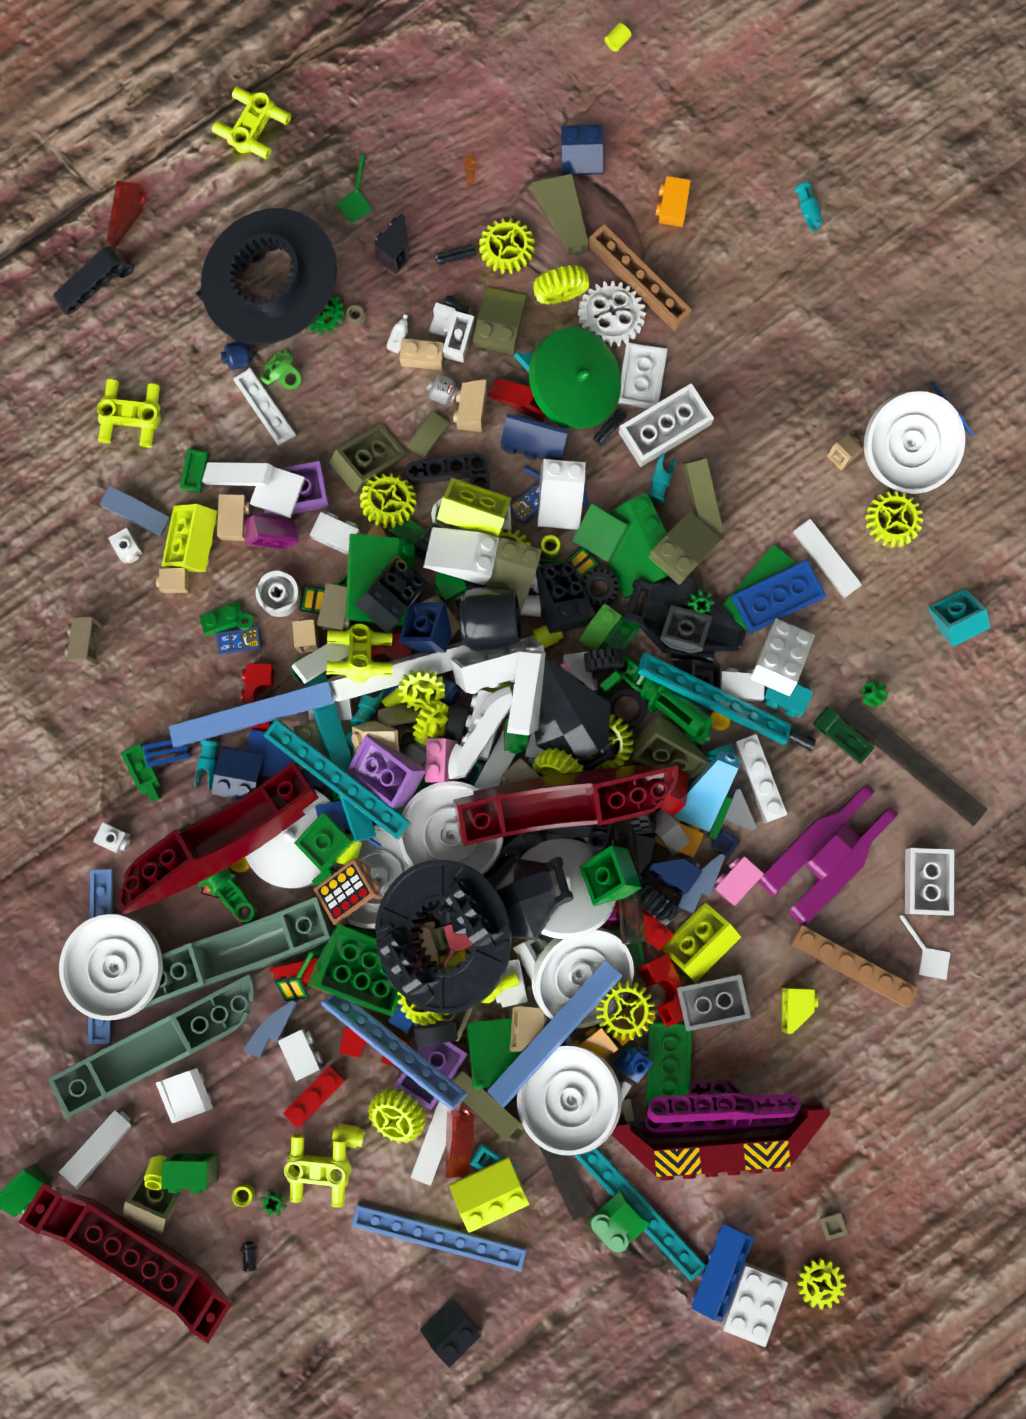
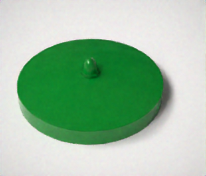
[529,327,621,430]

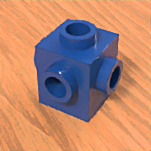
[614,1043,653,1083]

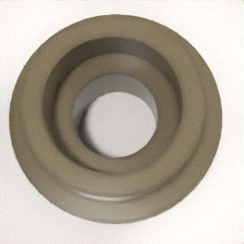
[345,305,366,326]

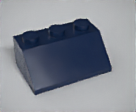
[501,413,569,460]

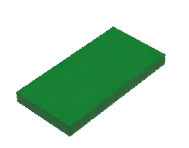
[722,545,797,636]
[646,1022,692,1111]

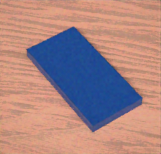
[731,559,827,634]
[246,730,326,789]

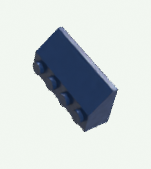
[645,858,703,895]

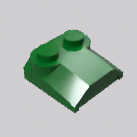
[588,1190,651,1254]

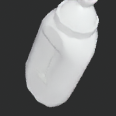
[387,314,408,353]

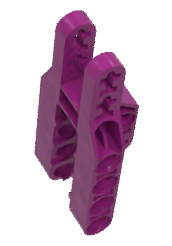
[757,784,898,926]
[643,1080,801,1139]

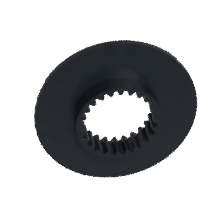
[201,208,337,346]
[375,860,512,1014]

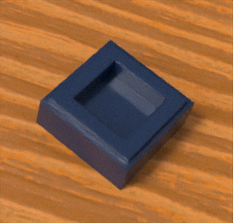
[710,829,740,859]

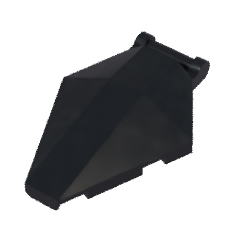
[622,576,746,653]
[534,657,617,771]
[449,857,574,940]

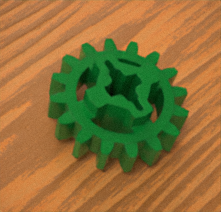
[305,295,345,336]

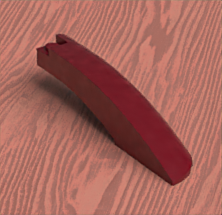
[119,761,319,914]
[453,764,678,846]

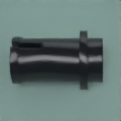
[443,295,470,314]
[789,728,816,751]
[240,1241,258,1272]

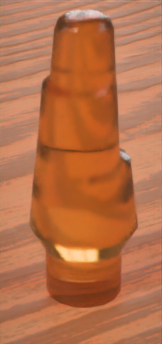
[464,155,475,188]

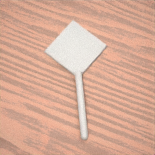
[900,915,950,980]

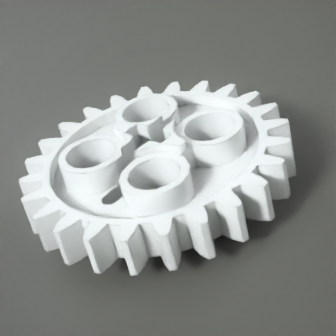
[578,281,646,347]

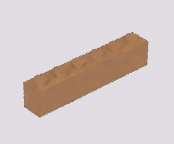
[588,224,692,332]
[789,925,919,1008]

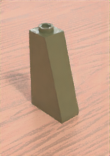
[532,174,588,256]
[680,458,724,536]
[452,1071,526,1144]

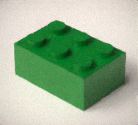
[161,1153,219,1193]

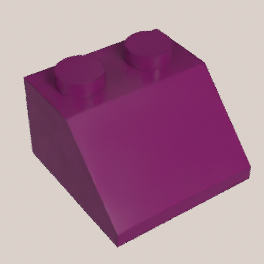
[245,513,299,550]

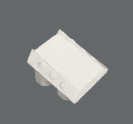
[156,1068,213,1123]

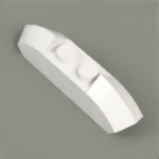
[448,686,512,779]

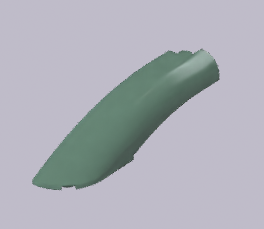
[140,897,334,1011]
[47,974,253,1118]

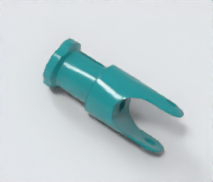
[794,182,823,232]
[648,453,676,503]
[351,689,385,726]
[195,740,220,790]

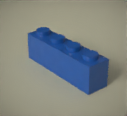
[691,1224,755,1321]

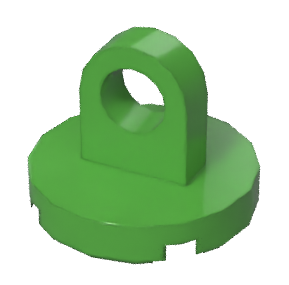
[260,348,301,389]

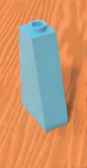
[670,751,741,832]

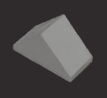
[724,789,757,831]
[654,810,690,855]

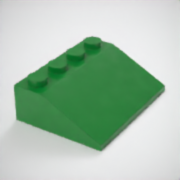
[606,493,671,599]
[345,534,415,627]
[308,924,401,1017]

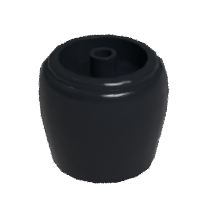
[459,587,521,651]

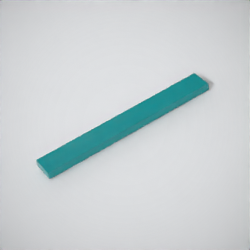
[637,652,792,745]
[304,674,376,842]
[263,719,411,840]
[574,1148,707,1282]

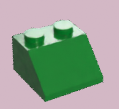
[579,845,642,906]
[0,1164,53,1217]

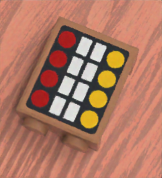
[313,859,383,926]

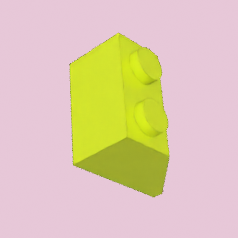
[781,987,818,1034]

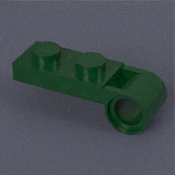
[813,707,874,765]

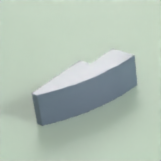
[100,486,170,537]
[677,854,725,913]
[243,1000,299,1058]

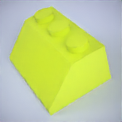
[437,477,511,538]
[161,504,218,572]
[662,902,741,983]
[449,1156,529,1233]

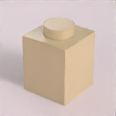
[156,568,189,593]

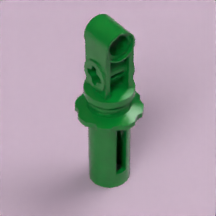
[613,656,713,739]
[178,823,258,923]

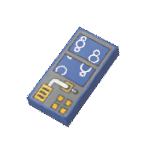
[510,483,540,523]
[216,627,261,655]

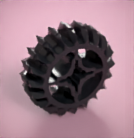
[630,875,679,925]

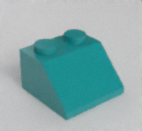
[928,588,991,647]

